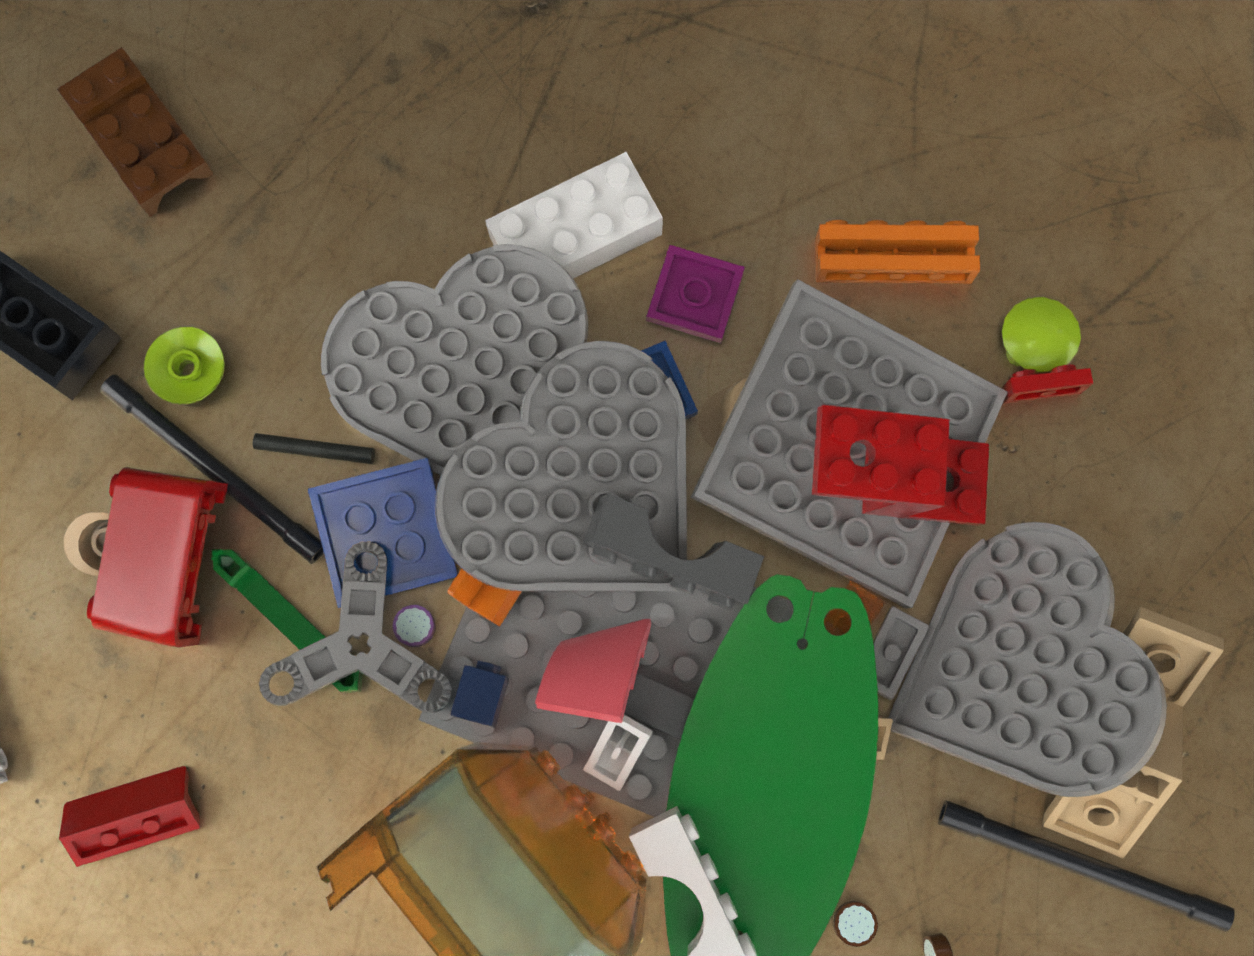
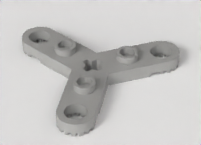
[259,541,451,713]

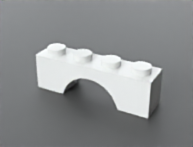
[629,806,758,956]

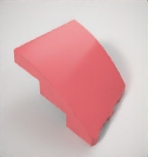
[535,619,652,723]

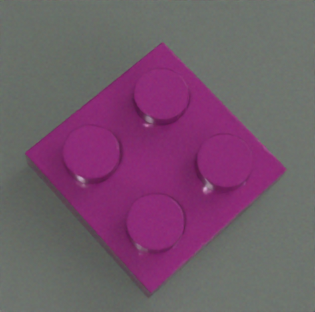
[646,245,745,344]

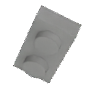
[873,606,930,700]

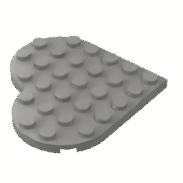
[321,244,588,475]
[435,341,687,592]
[888,522,1167,797]

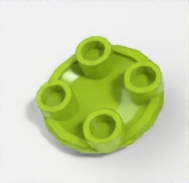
[1001,297,1081,373]

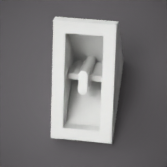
[583,715,653,791]

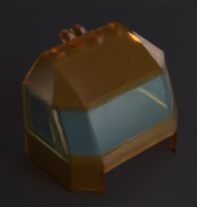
[317,742,647,956]

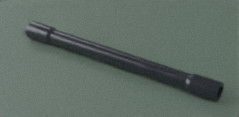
[100,374,324,564]
[938,800,1235,932]

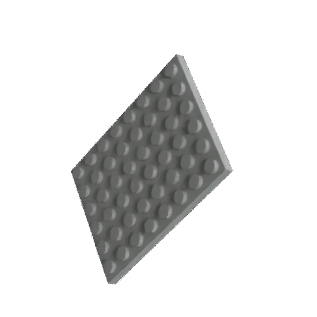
[419,587,811,817]

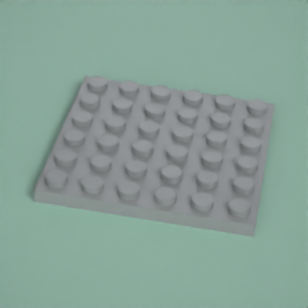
[690,279,1007,609]

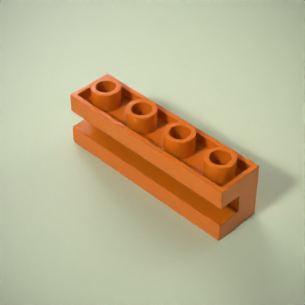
[815,220,980,284]

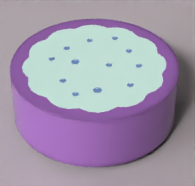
[393,605,436,647]

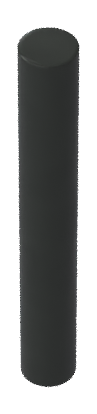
[253,433,375,464]

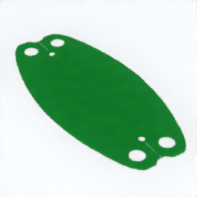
[663,574,878,956]

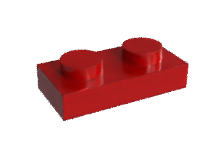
[1002,364,1093,403]

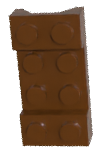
[57,47,214,217]

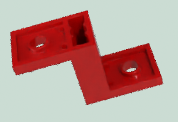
[812,405,989,526]

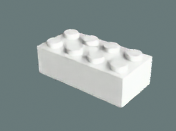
[485,152,663,279]

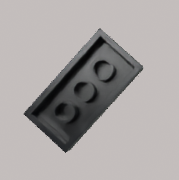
[0,251,121,401]

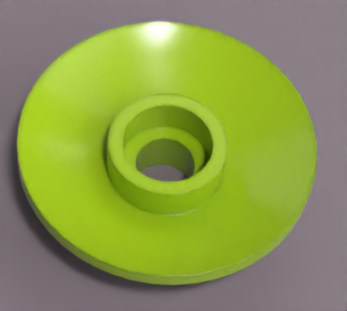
[144,327,225,405]

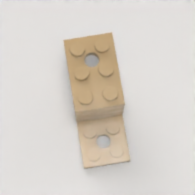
[1043,607,1224,858]

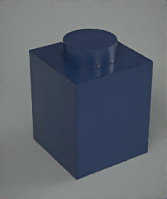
[450,660,509,728]

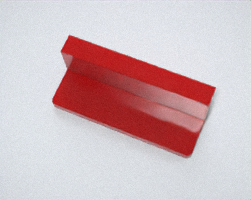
[59,766,200,867]

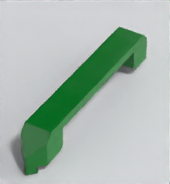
[211,549,363,693]

